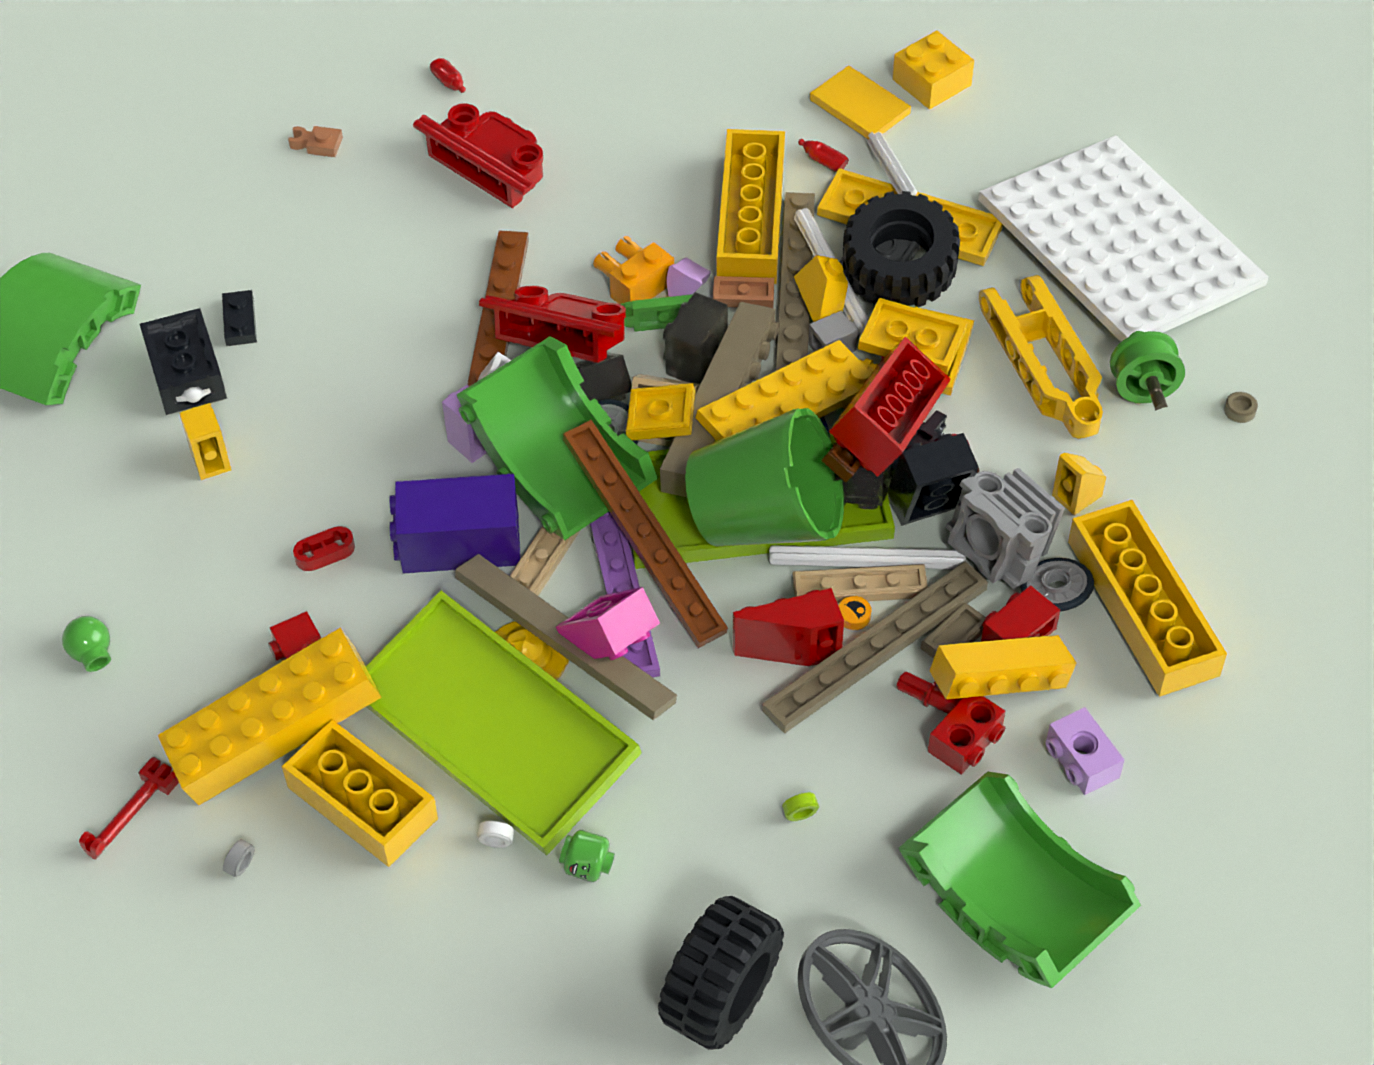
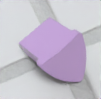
[667,257,711,297]

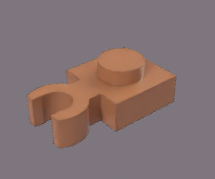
[288,126,343,157]

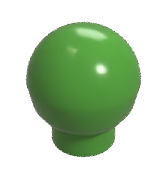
[62,616,111,672]

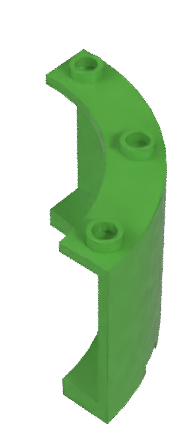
[0,252,141,405]
[457,336,658,540]
[898,771,1141,988]

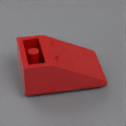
[733,588,844,667]

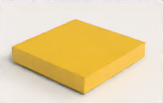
[626,383,695,440]

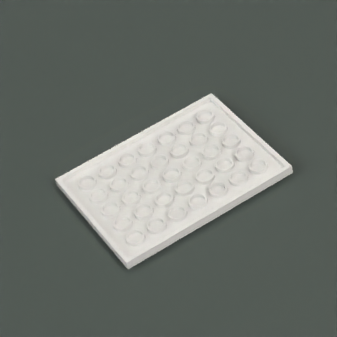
[978,135,1269,342]

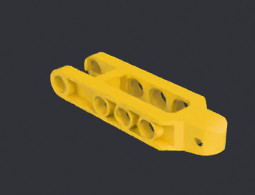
[979,275,1103,439]

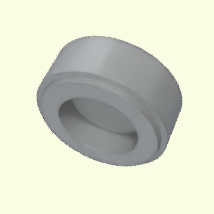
[223,839,255,877]

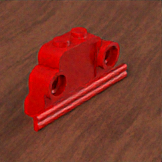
[413,103,544,209]
[479,286,626,363]

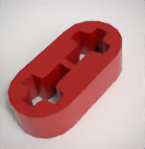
[293,526,355,571]

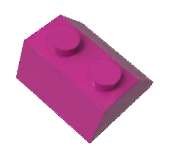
[556,587,660,660]

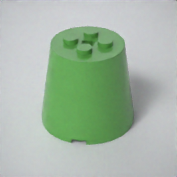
[685,408,844,547]

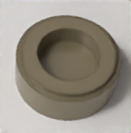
[1224,392,1258,423]

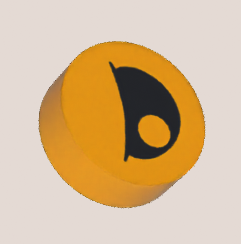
[839,596,872,630]

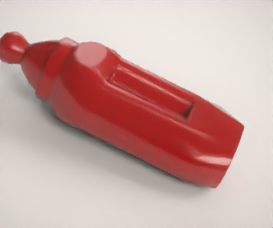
[430,58,466,93]
[798,139,849,172]

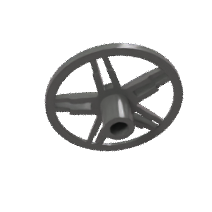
[797,929,947,1065]

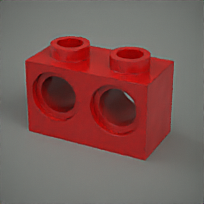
[928,696,1006,775]

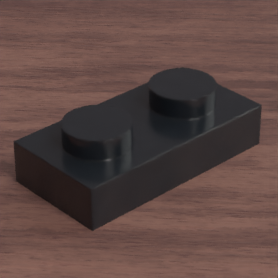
[222,290,257,346]

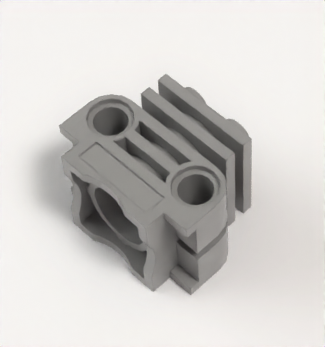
[945,468,1065,589]

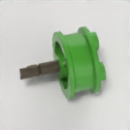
[1109,331,1185,411]

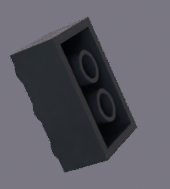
[887,433,979,526]

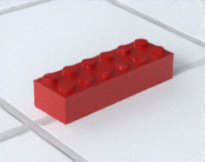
[829,337,951,477]

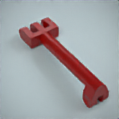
[79,757,179,860]

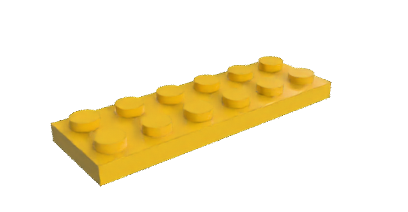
[817,168,1004,266]
[695,340,872,441]

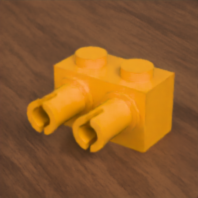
[593,236,674,304]

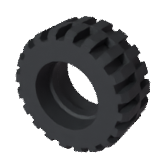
[842,191,960,307]
[658,896,784,1050]

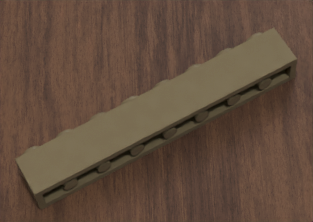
[660,302,779,497]

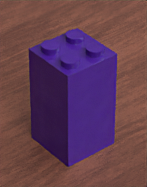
[389,474,521,574]

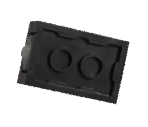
[139,308,227,415]

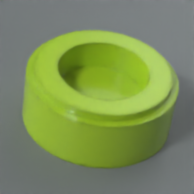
[782,792,819,821]

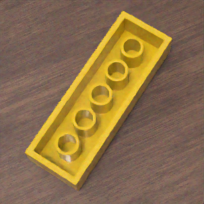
[717,129,785,284]
[1068,500,1227,697]
[157,627,382,805]

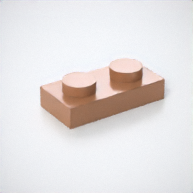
[713,276,774,308]

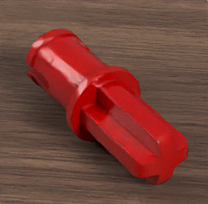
[896,672,962,714]

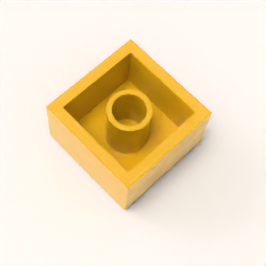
[892,30,974,110]

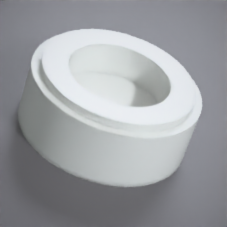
[477,821,514,848]

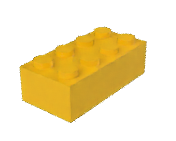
[282,720,438,867]

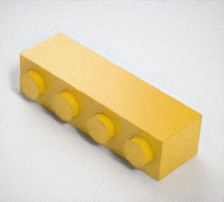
[929,635,1077,699]

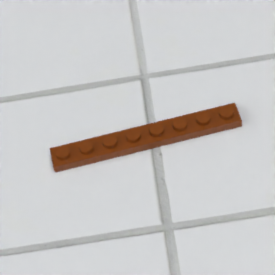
[467,230,529,387]
[563,420,728,648]

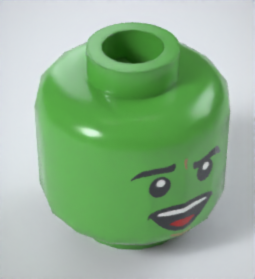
[559,830,615,882]

